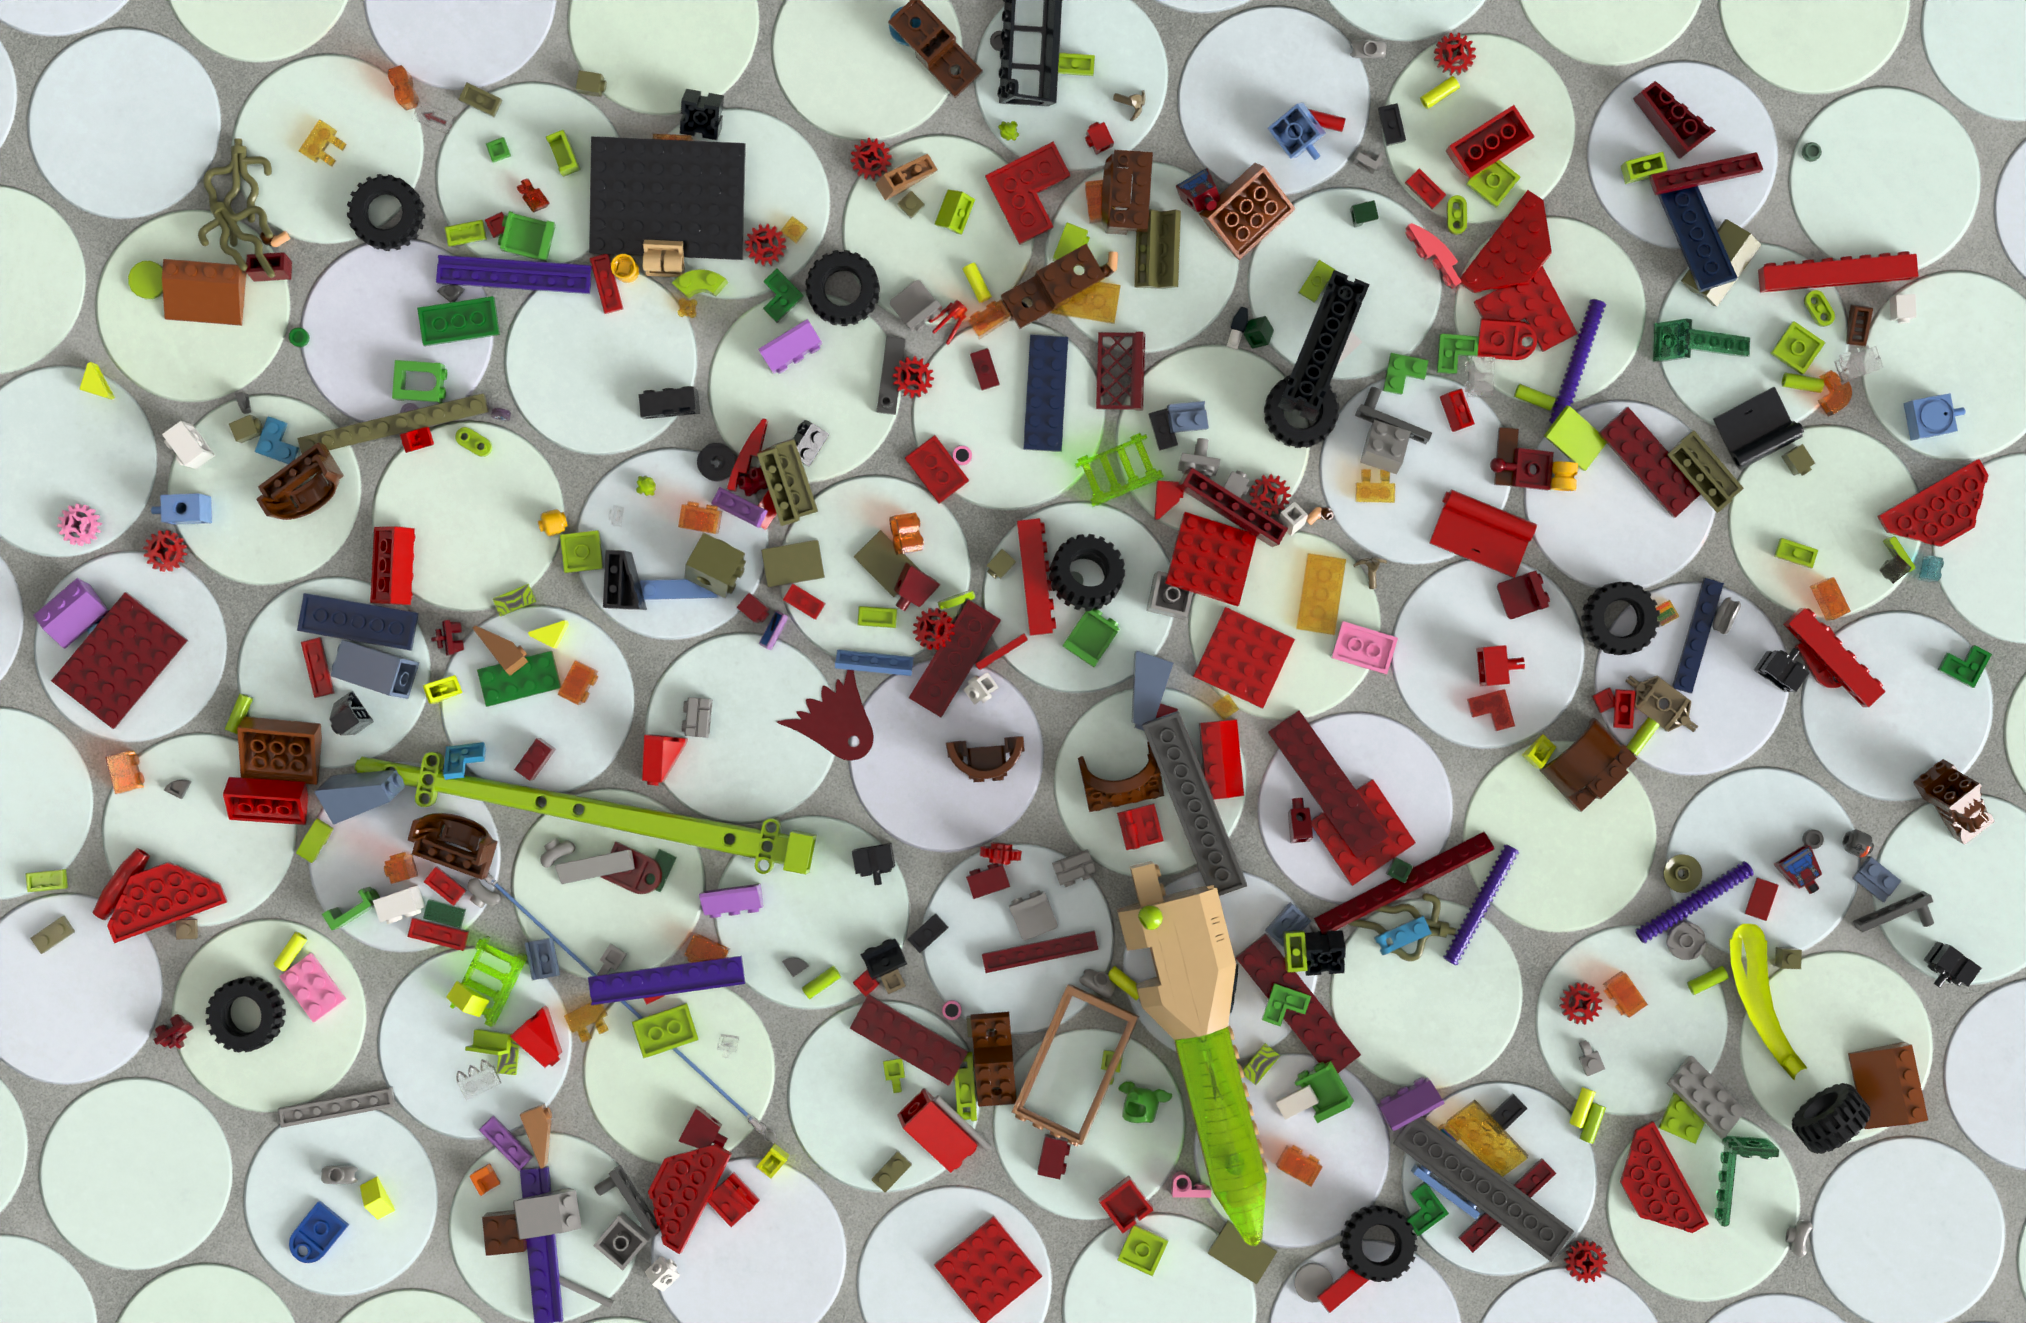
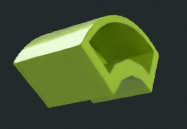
[672,270,728,299]

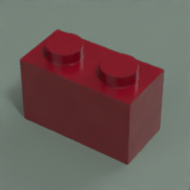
[246,252,292,282]
[737,593,770,623]
[514,738,556,781]
[966,863,1010,899]
[1037,1134,1071,1179]

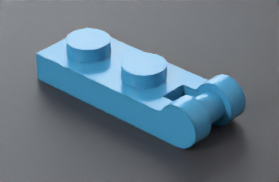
[1374,915,1432,955]

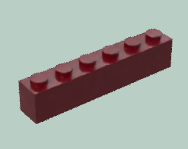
[1176,468,1288,547]

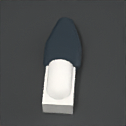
[1226,307,1248,350]

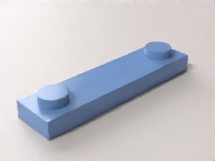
[640,579,718,600]
[835,650,914,676]
[1411,1164,1481,1219]

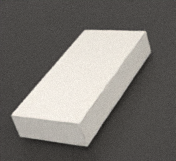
[1276,1084,1319,1120]

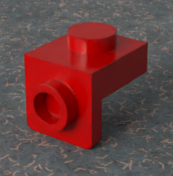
[400,427,434,453]

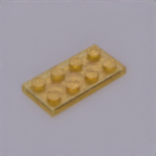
[1049,282,1121,324]
[1296,553,1346,635]
[1446,1099,1528,1177]

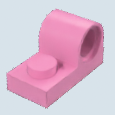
[1171,1171,1211,1198]

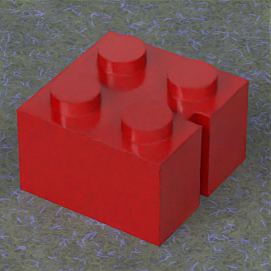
[1099,1176,1153,1233]

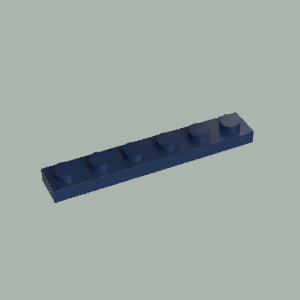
[1672,578,1724,694]

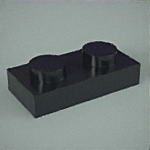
[1378,103,1406,146]
[1148,408,1178,451]
[907,913,949,953]
[1486,1094,1528,1135]

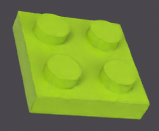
[1466,160,1521,208]
[1770,321,1826,375]
[560,530,604,573]
[1659,1093,1705,1144]
[1117,1225,1168,1277]

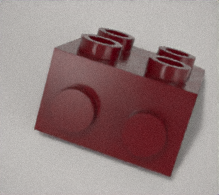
[1497,571,1550,619]

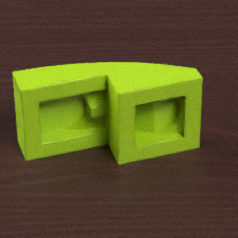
[296,818,334,863]

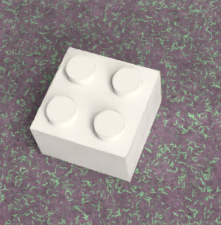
[162,421,216,469]
[373,886,426,924]

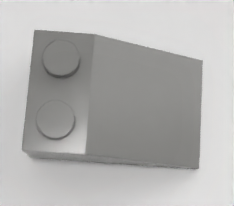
[513,1188,581,1239]

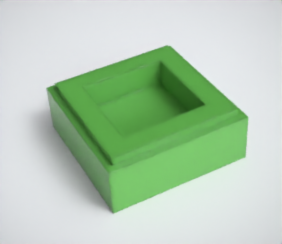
[486,137,511,163]

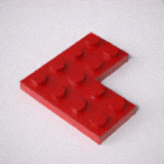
[985,141,1071,245]
[1474,266,1578,352]

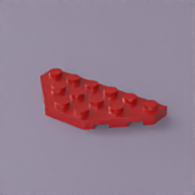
[1460,190,1552,293]
[1877,459,1989,547]
[107,862,227,943]
[1620,1121,1709,1233]
[648,1144,732,1254]

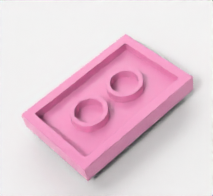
[1331,621,1398,675]
[279,953,346,1023]

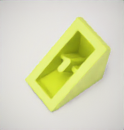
[79,362,115,400]
[528,620,569,649]
[423,675,462,704]
[1522,734,1556,769]
[446,981,490,1017]
[756,1143,789,1179]
[360,1176,395,1220]

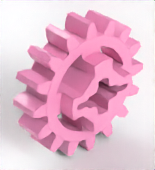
[57,504,102,546]

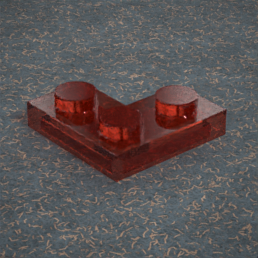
[1467,689,1515,731]

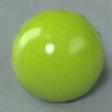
[1138,905,1163,930]

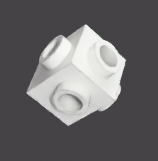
[963,672,999,705]
[645,1256,680,1291]

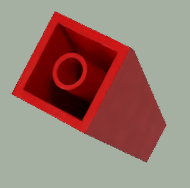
[897,1088,978,1173]

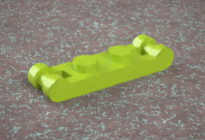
[955,1052,977,1121]

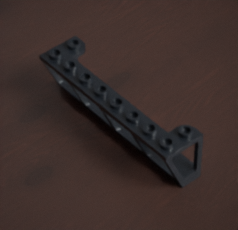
[997,0,1062,106]

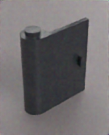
[1713,387,1804,470]

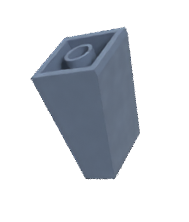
[331,640,420,699]
[1132,651,1174,731]
[314,770,405,825]

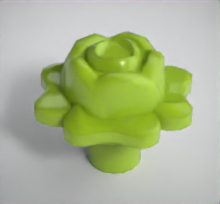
[998,121,1019,141]
[636,476,656,496]

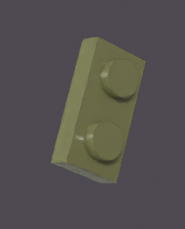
[458,82,503,117]
[30,916,75,954]
[871,1151,912,1193]

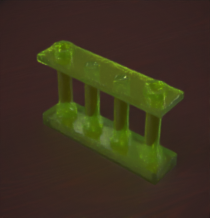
[1075,433,1164,508]
[450,936,527,1027]

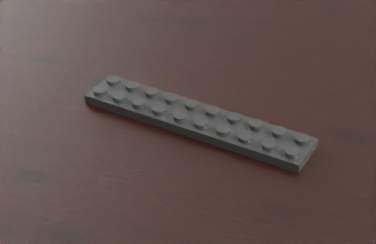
[1142,711,1247,896]
[1393,1116,1574,1262]

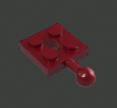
[1490,448,1554,491]

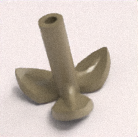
[1113,90,1146,121]
[1354,557,1387,589]

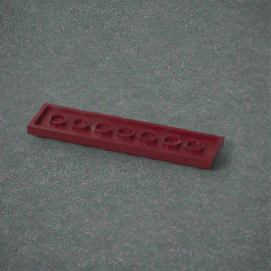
[1268,710,1389,858]
[1235,934,1361,1073]

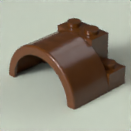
[1540,718,1637,812]
[946,736,1025,783]

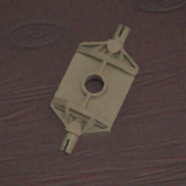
[1625,675,1698,732]

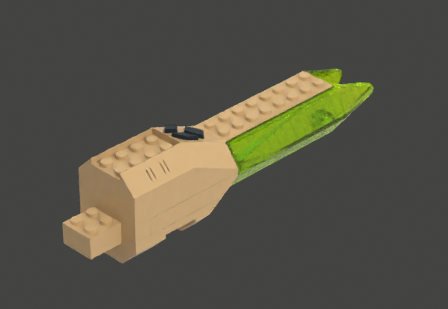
[1117,861,1268,1246]

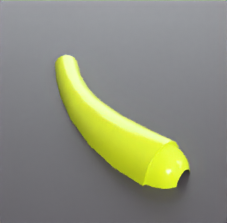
[1729,924,1807,1080]

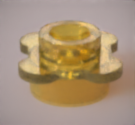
[678,298,698,318]

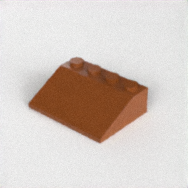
[1199,163,1295,260]
[162,259,246,326]
[237,717,322,785]
[1848,1042,1928,1129]

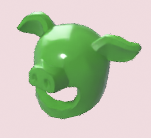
[1118,1081,1172,1123]

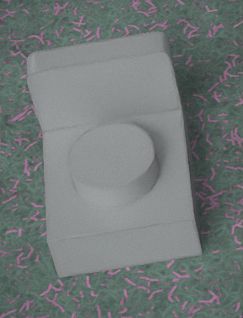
[1353,152,1385,174]

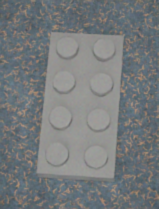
[1667,1056,1746,1139]

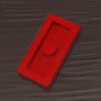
[1405,168,1446,209]
[783,584,826,620]
[424,866,467,906]

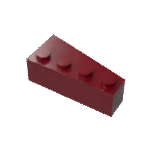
[1633,81,1716,159]

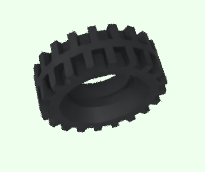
[347,174,425,251]

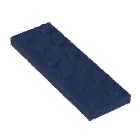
[1658,186,1738,292]
[1023,335,1068,452]
[297,593,419,651]

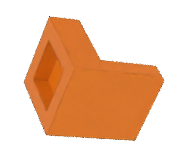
[469,1163,500,1196]

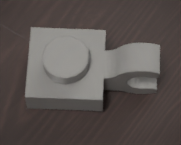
[597,944,627,975]
[1579,1040,1605,1076]

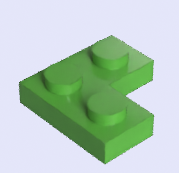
[1437,334,1479,374]
[1383,353,1429,395]
[1262,983,1311,1027]

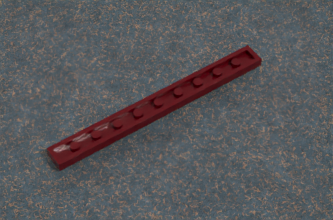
[1314,831,1495,935]

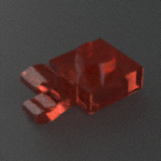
[517,179,550,213]

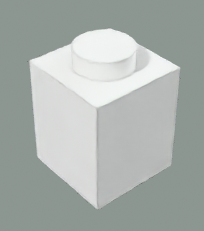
[1890,294,1917,324]
[1278,502,1308,536]

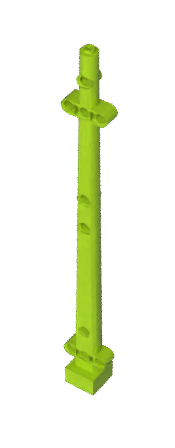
[355,752,817,875]

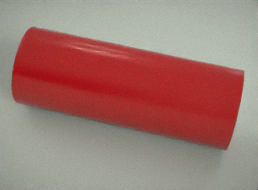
[1308,109,1346,132]

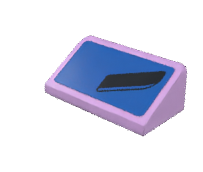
[759,611,789,650]

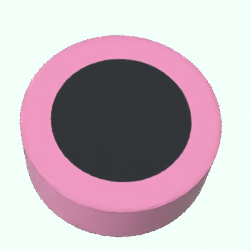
[953,446,972,465]
[942,1000,962,1020]

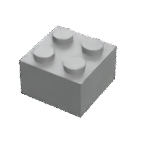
[1360,420,1411,474]
[1146,571,1193,620]
[593,1212,650,1271]

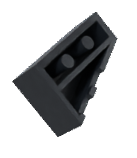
[638,386,700,419]
[603,550,647,610]
[329,690,374,736]

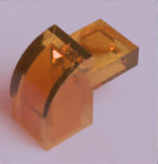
[1818,370,1852,416]

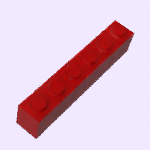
[1017,518,1056,636]
[1783,608,1886,707]

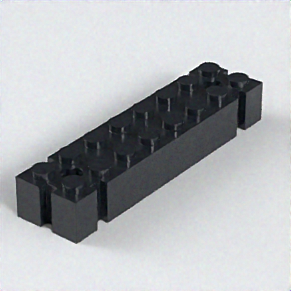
[1278,270,1370,421]

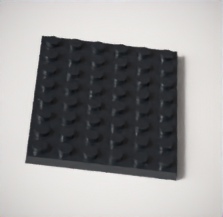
[589,136,746,260]

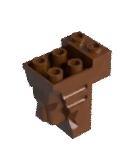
[1913,759,1995,845]

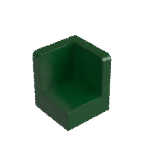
[1350,200,1379,228]
[1244,316,1274,349]
[1386,857,1413,883]

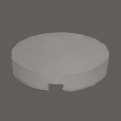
[1666,922,1706,960]
[1294,1263,1333,1303]

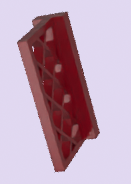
[1096,332,1146,411]

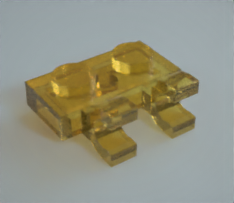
[299,119,347,166]
[1355,469,1395,503]
[564,1002,609,1043]

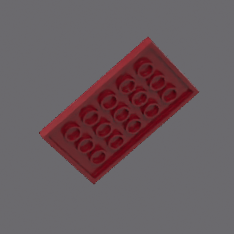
[51,592,188,729]

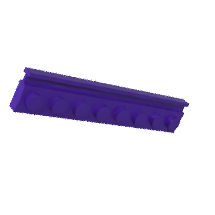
[436,255,592,294]
[588,956,746,1005]
[520,1166,564,1323]

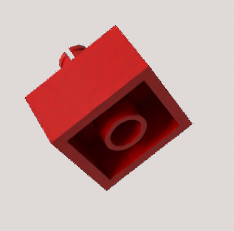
[1476,645,1525,686]

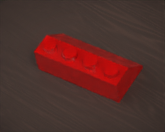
[1446,105,1535,179]
[370,526,416,605]
[1199,719,1244,799]
[223,777,308,825]

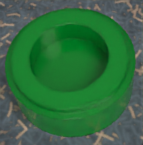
[289,327,310,347]

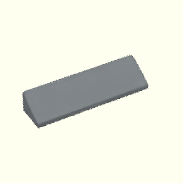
[555,850,635,884]

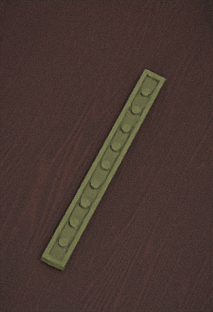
[297,393,489,454]

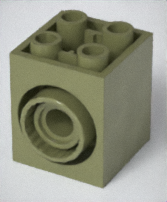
[684,533,746,599]

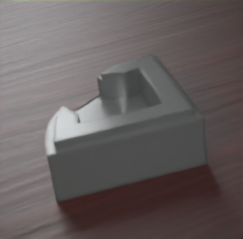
[437,285,465,303]
[235,392,251,414]
[164,780,191,799]
[782,958,809,977]

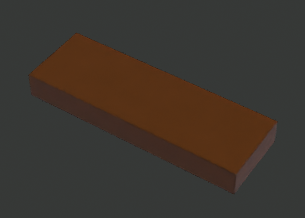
[1494,427,1519,486]

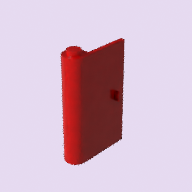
[1429,489,1537,578]

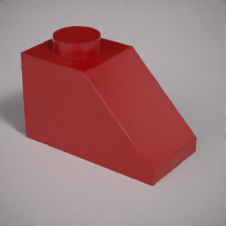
[1154,480,1184,520]

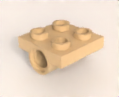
[643,240,685,277]

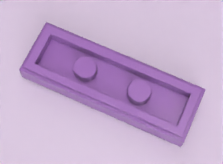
[711,487,768,528]
[479,1115,534,1171]

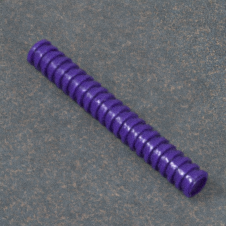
[1549,299,1606,424]
[1443,844,1519,966]
[1635,861,1754,944]

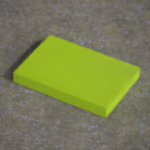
[1544,405,1606,471]
[632,1003,699,1059]

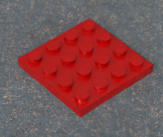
[1165,512,1257,607]
[1193,607,1295,709]
[1311,779,1416,886]
[934,1216,1042,1323]

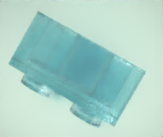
[1919,556,1944,583]

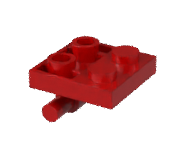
[1117,804,1164,850]
[708,1172,760,1227]

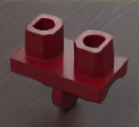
[737,465,768,497]
[431,620,464,656]
[153,1014,194,1049]

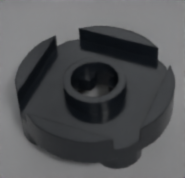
[697,443,736,482]

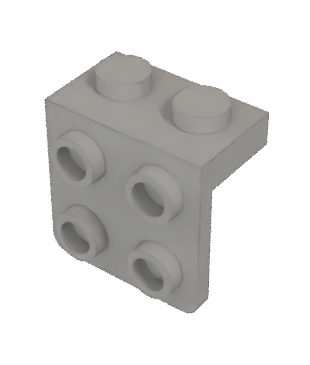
[890,280,942,332]
[1009,890,1058,940]

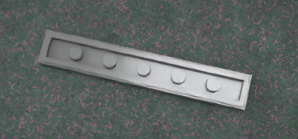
[278,1087,396,1128]

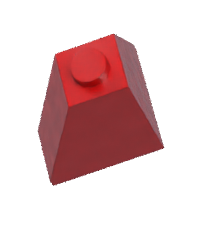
[642,734,688,786]
[510,1005,562,1068]

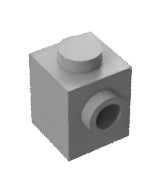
[1224,470,1250,498]

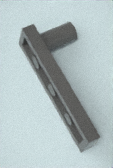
[877,336,906,415]
[1355,387,1432,444]
[1853,891,1934,932]
[594,1165,660,1238]

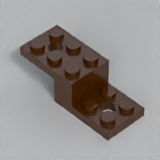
[888,0,983,98]
[1001,244,1105,329]
[971,1011,1017,1107]

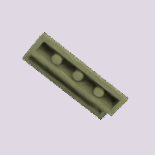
[1134,209,1181,289]
[1681,219,1761,307]
[1667,430,1744,513]
[757,438,818,526]

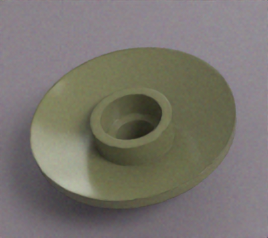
[1663,854,1702,893]

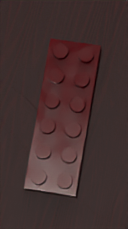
[1598,407,1701,518]
[909,600,1001,717]
[849,995,969,1086]

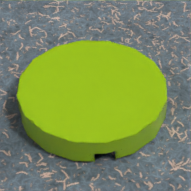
[128,261,163,299]
[937,590,975,610]

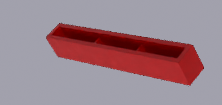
[1758,251,1919,293]

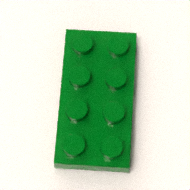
[417,296,500,346]
[477,651,562,707]

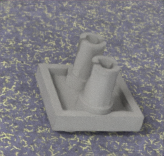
[1178,438,1220,478]

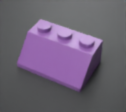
[758,319,822,374]
[33,578,109,649]
[699,884,763,918]
[1377,1077,1445,1131]

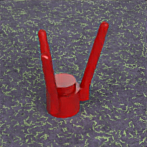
[929,300,967,345]

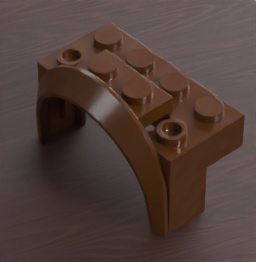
[1102,150,1153,235]
[256,443,344,520]
[1078,742,1164,812]
[408,813,498,880]

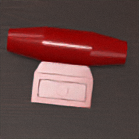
[92,848,150,920]

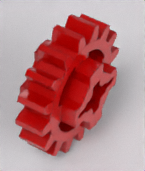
[1434,33,1476,76]
[850,138,892,181]
[745,224,787,267]
[892,356,934,399]
[1249,474,1291,516]
[143,530,187,572]
[913,608,955,650]
[980,842,1022,865]
[1559,982,1603,1025]
[1564,1239,1608,1283]

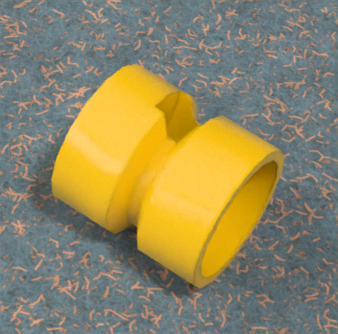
[611,254,639,283]
[1551,461,1578,491]

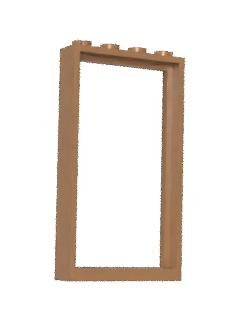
[1012,984,1140,1146]

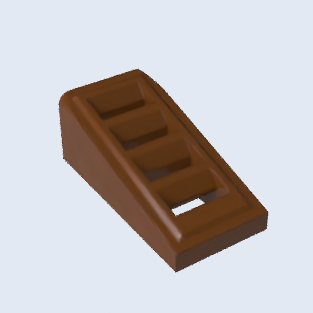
[1846,305,1873,346]

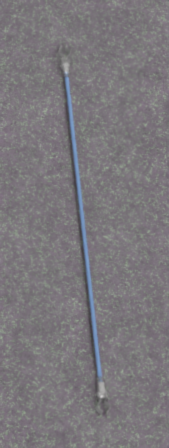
[484,873,777,1144]

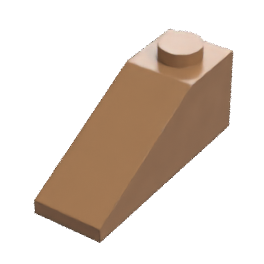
[875,154,938,200]
[472,626,528,675]
[520,1103,552,1169]

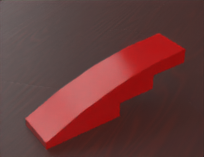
[727,418,768,492]

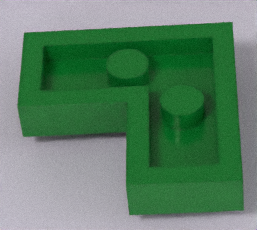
[763,268,804,323]
[1938,645,1992,688]
[1407,1182,1449,1236]

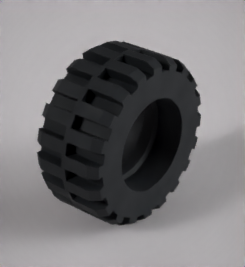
[805,250,880,326]
[1264,375,1339,448]
[1049,534,1125,611]
[1581,582,1660,655]
[205,976,286,1053]
[1792,1083,1871,1154]
[1340,1205,1418,1282]

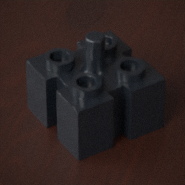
[680,89,724,140]
[1754,648,1809,692]
[852,843,896,886]
[1305,930,1346,976]
[1924,942,1982,988]

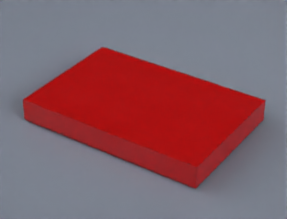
[905,435,969,504]

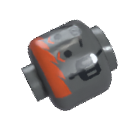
[1843,829,1874,858]

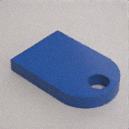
[289,1201,349,1263]

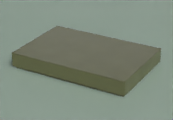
[854,530,920,597]
[761,540,825,588]
[1207,1220,1277,1284]

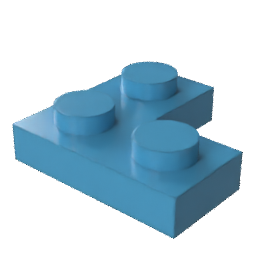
[255,416,299,464]
[443,742,486,780]

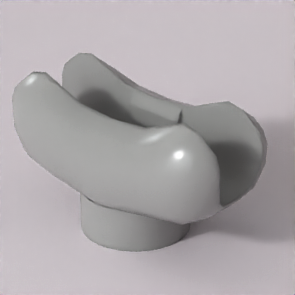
[1350,40,1386,59]
[1713,597,1741,634]
[540,838,575,868]
[467,878,502,908]
[1079,969,1116,999]
[321,1165,358,1184]
[1786,1219,1813,1257]

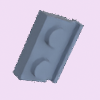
[1167,401,1209,433]
[1852,856,1901,903]
[1265,902,1311,947]
[525,937,560,980]

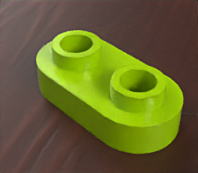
[1447,195,1467,235]
[1804,290,1835,327]
[455,427,492,457]

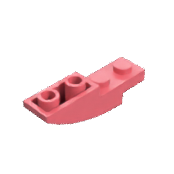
[1405,223,1462,289]

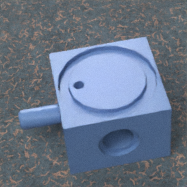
[1268,103,1326,160]
[1903,393,1966,441]
[151,493,212,525]

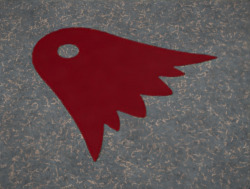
[777,670,874,761]

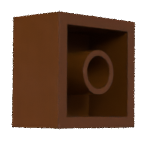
[482,1210,527,1256]

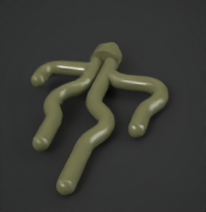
[203,138,272,247]
[198,199,275,278]
[1348,893,1456,961]

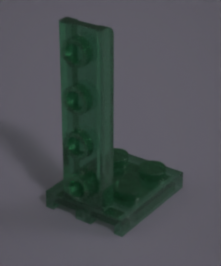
[1653,318,1750,362]
[1715,1136,1779,1227]

